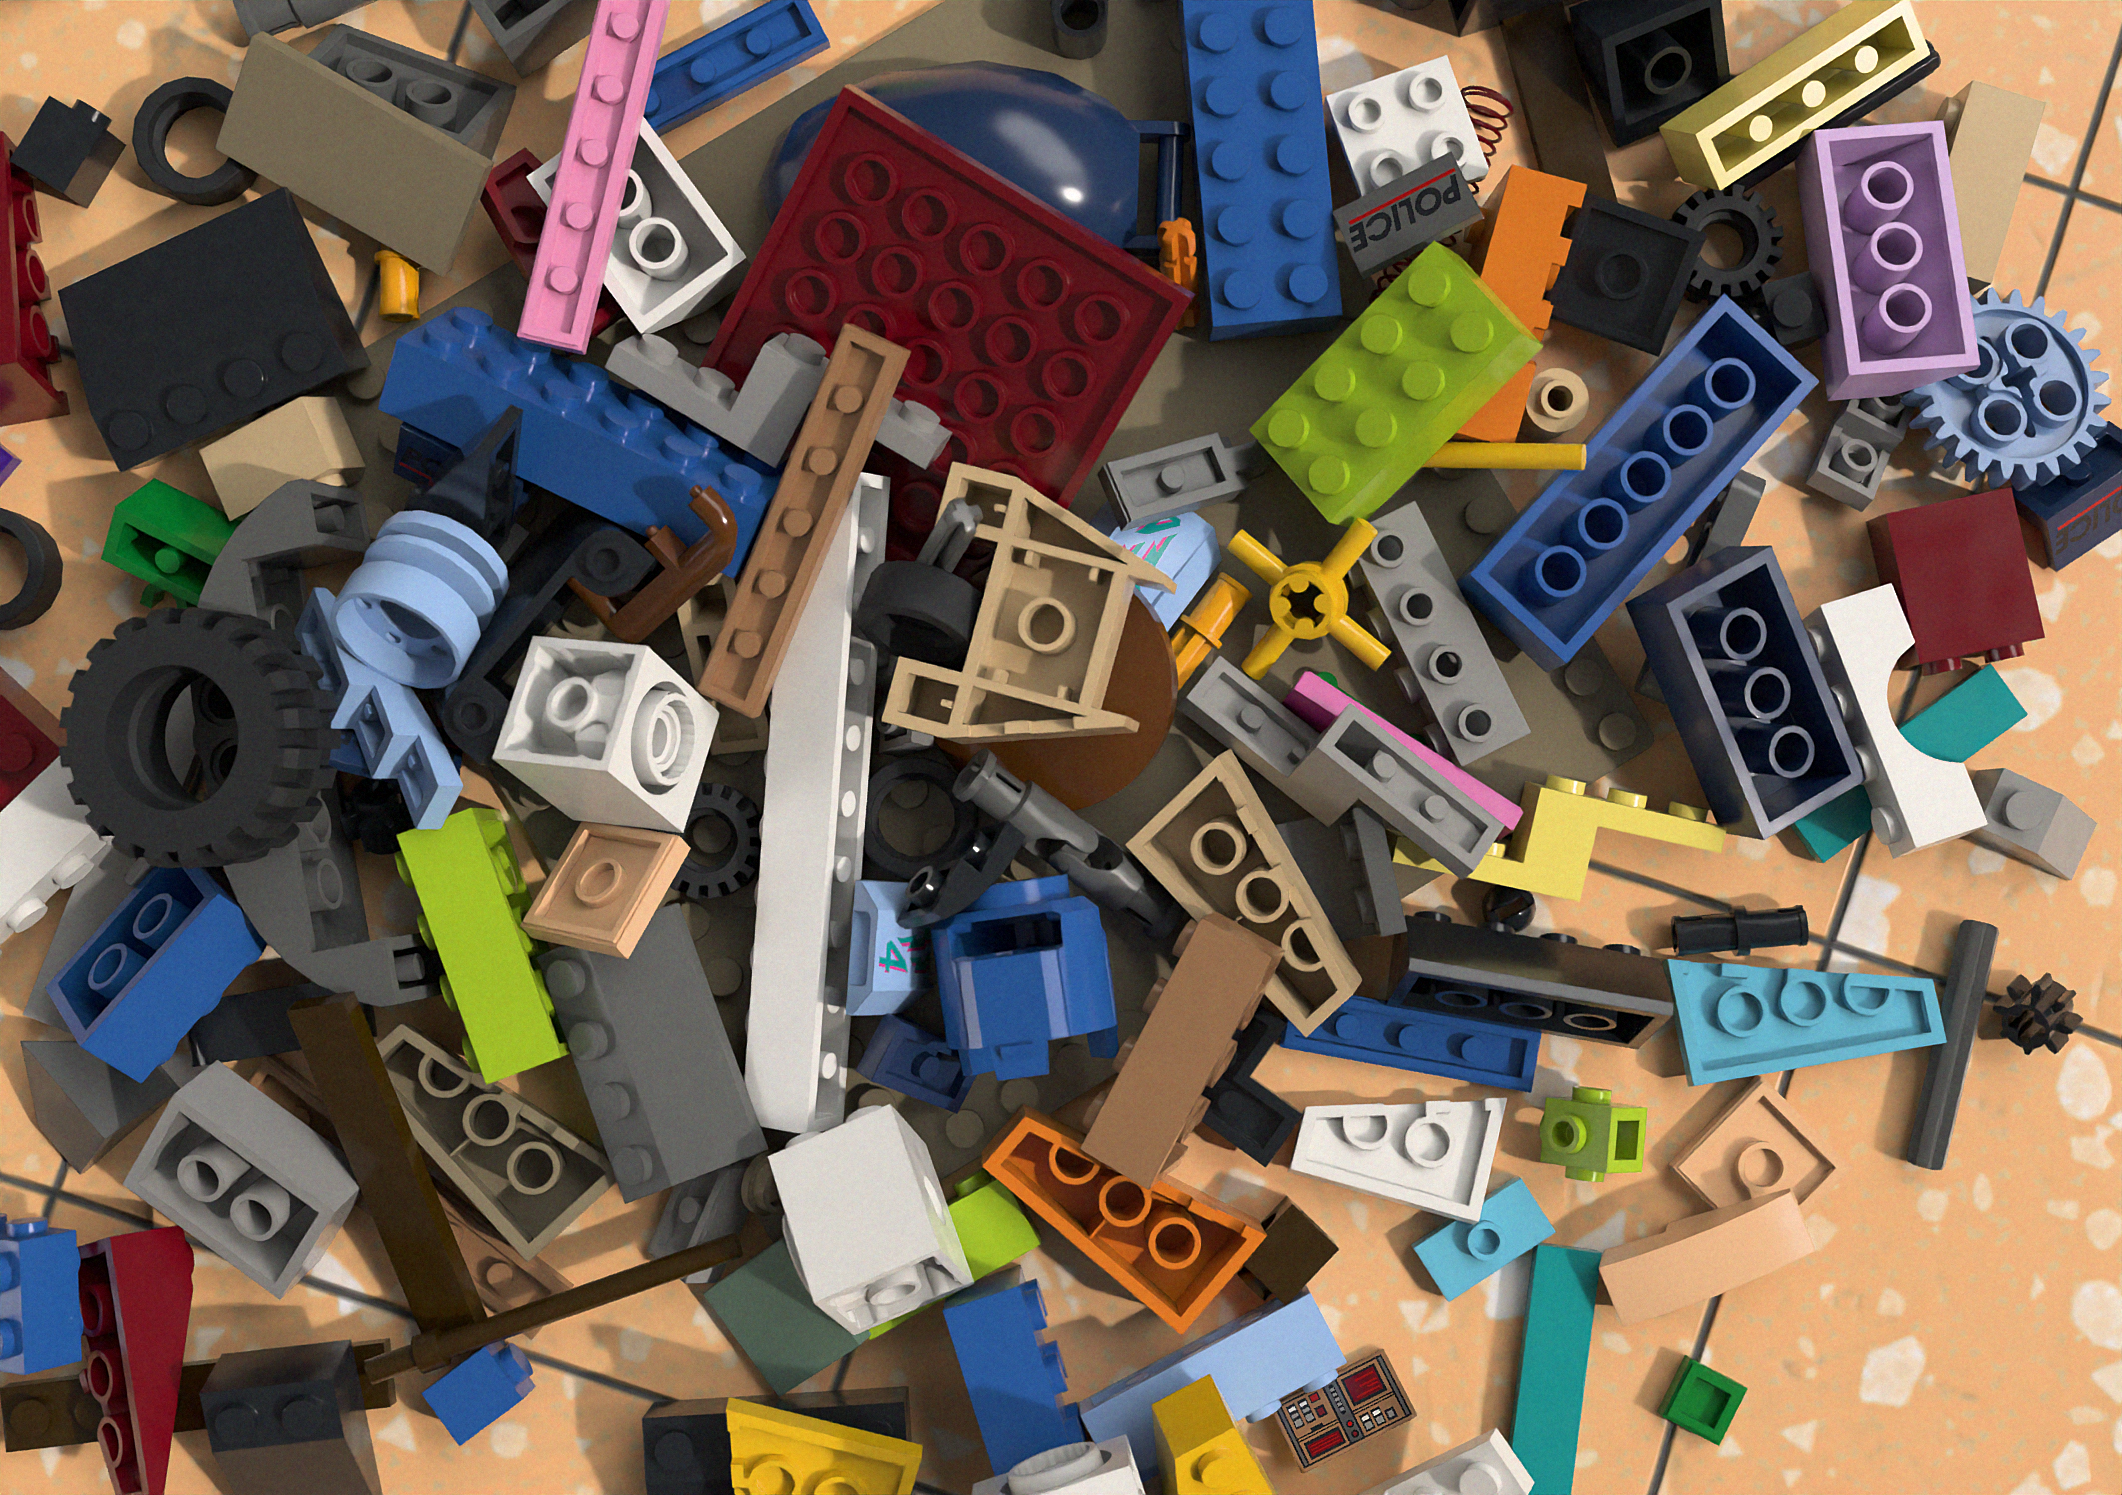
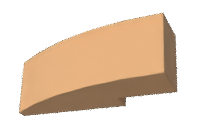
[1599,1188,1815,1327]

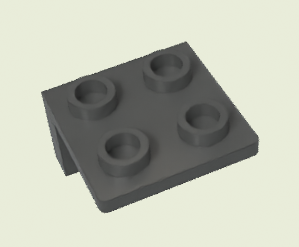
[1275,805,1407,942]

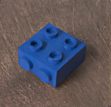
[0,1213,83,1375]

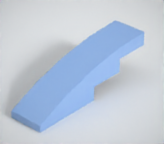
[294,587,463,829]

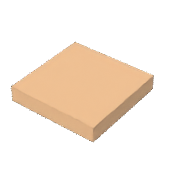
[520,821,691,959]
[1667,1075,1853,1218]

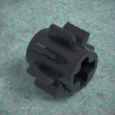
[340,778,415,855]
[1992,972,2083,1055]

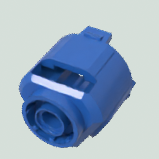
[931,874,1119,1081]

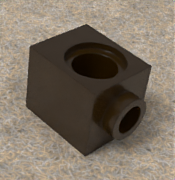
[1237,1196,1339,1306]

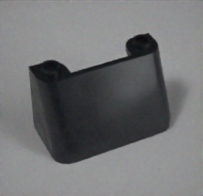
[425,505,665,768]

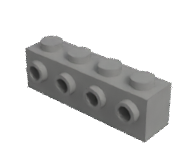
[1345,501,1531,768]

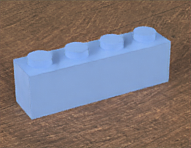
[1079,1285,1347,1483]

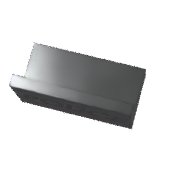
[1332,151,1483,279]

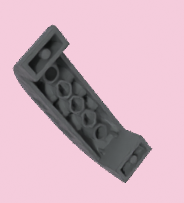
[190,479,446,1007]

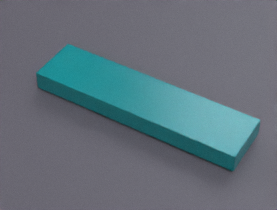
[1790,663,2028,863]
[1508,1242,1602,1495]

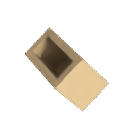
[199,396,366,521]

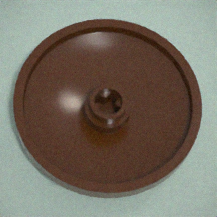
[934,566,1178,811]

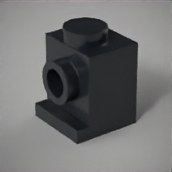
[1734,271,1829,352]

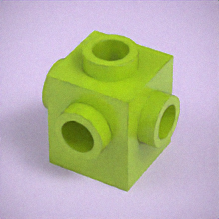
[1539,1086,1648,1182]

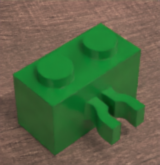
[101,478,243,609]

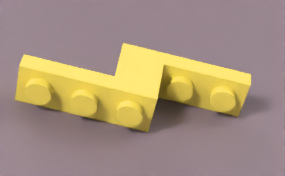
[1385,774,1727,902]

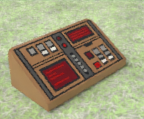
[1273,1349,1417,1473]

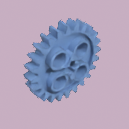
[1901,287,2112,491]

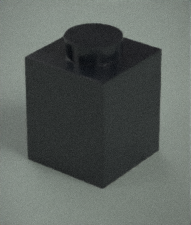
[9,95,126,209]

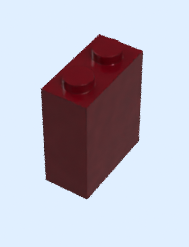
[1866,487,2045,677]

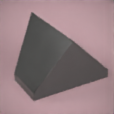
[20,1041,181,1175]

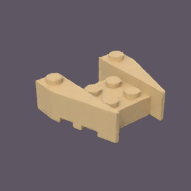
[881,461,1177,744]

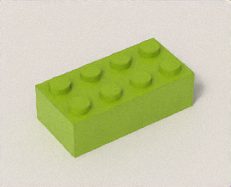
[1249,240,1543,528]
[395,807,571,1085]

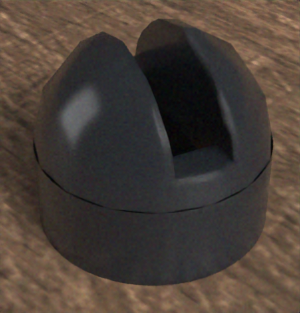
[1482,884,1536,933]

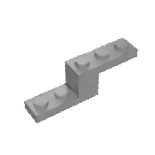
[605,333,952,469]
[1178,655,1505,881]

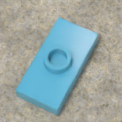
[1411,1176,1556,1302]

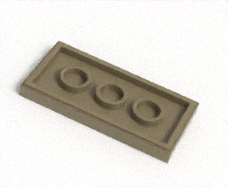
[214,31,494,277]

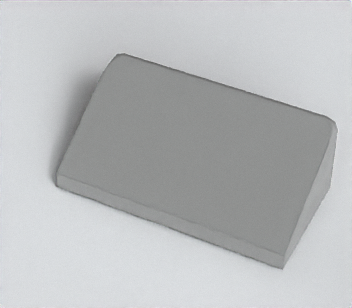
[647,1159,751,1283]

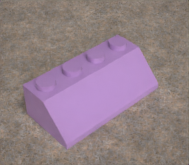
[1794,120,1980,401]

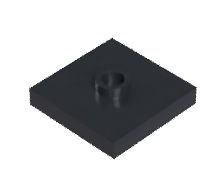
[1543,192,1707,357]

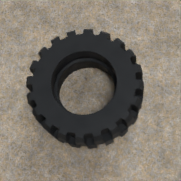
[59,607,341,869]

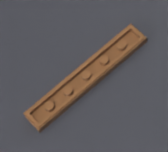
[695,323,911,718]
[247,1054,574,1340]

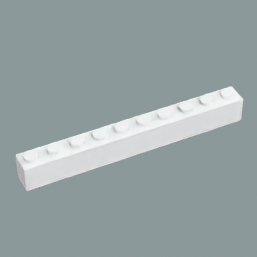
[743,472,891,1134]

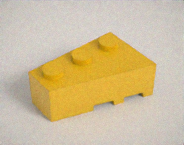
[1151,1374,1278,1495]

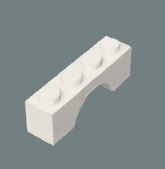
[1802,583,1988,859]

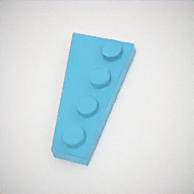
[1662,959,1947,1087]

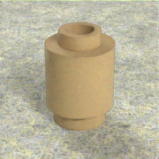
[1519,368,1589,440]

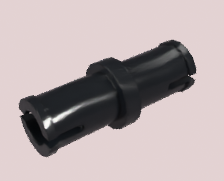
[1671,905,1809,957]

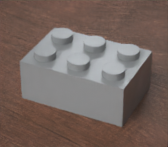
[123,1060,362,1300]

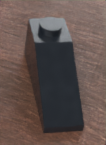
[404,404,523,553]

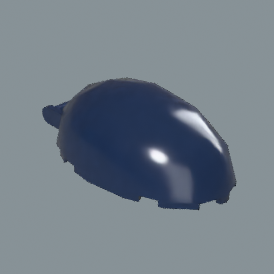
[759,60,1191,257]

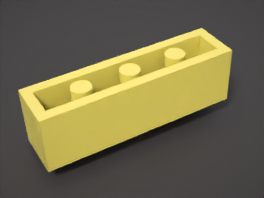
[1659,0,1930,191]

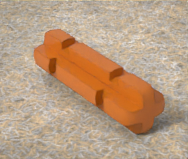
[1157,217,1201,330]

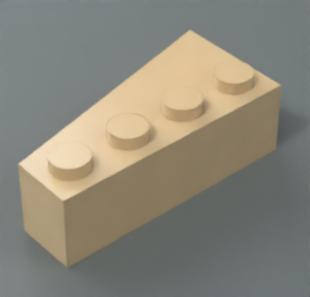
[1125,749,1362,1037]

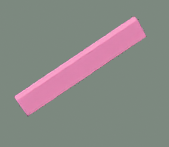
[517,0,671,355]

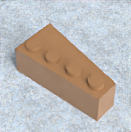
[1080,911,1285,1190]

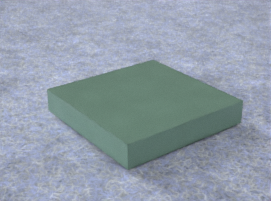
[703,1236,871,1397]

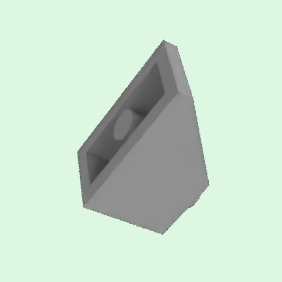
[1967,768,2097,881]

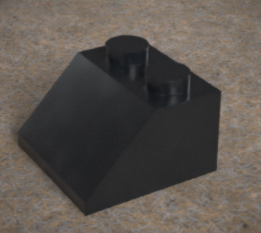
[1569,0,1731,148]

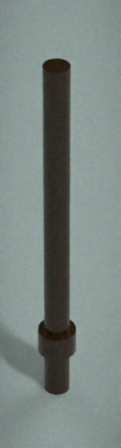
[364,1232,743,1385]

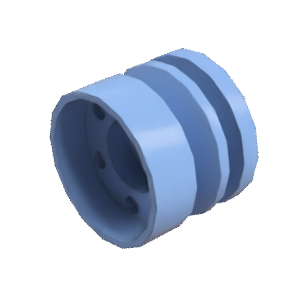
[330,510,510,689]

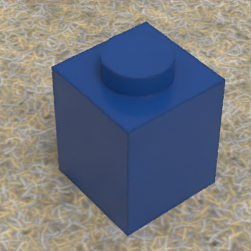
[421,1340,536,1446]

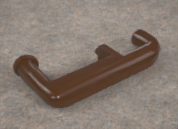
[565,485,738,643]

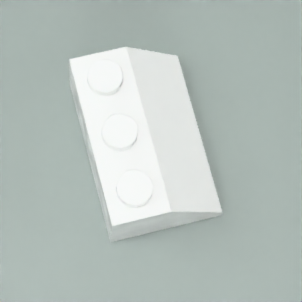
[526,117,751,335]

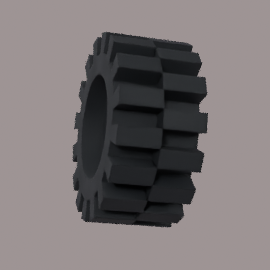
[1669,184,1784,307]
[648,782,763,899]

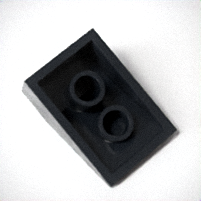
[199,1339,383,1495]

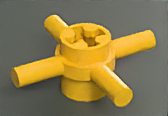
[1226,517,1391,681]

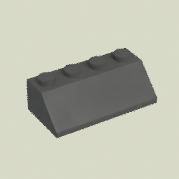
[537,903,768,1204]

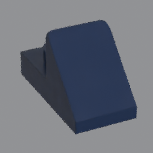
[856,1013,977,1114]

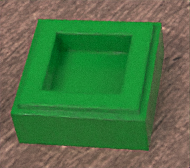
[1657,1354,1748,1446]

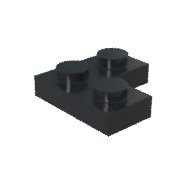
[1201,1003,1304,1168]

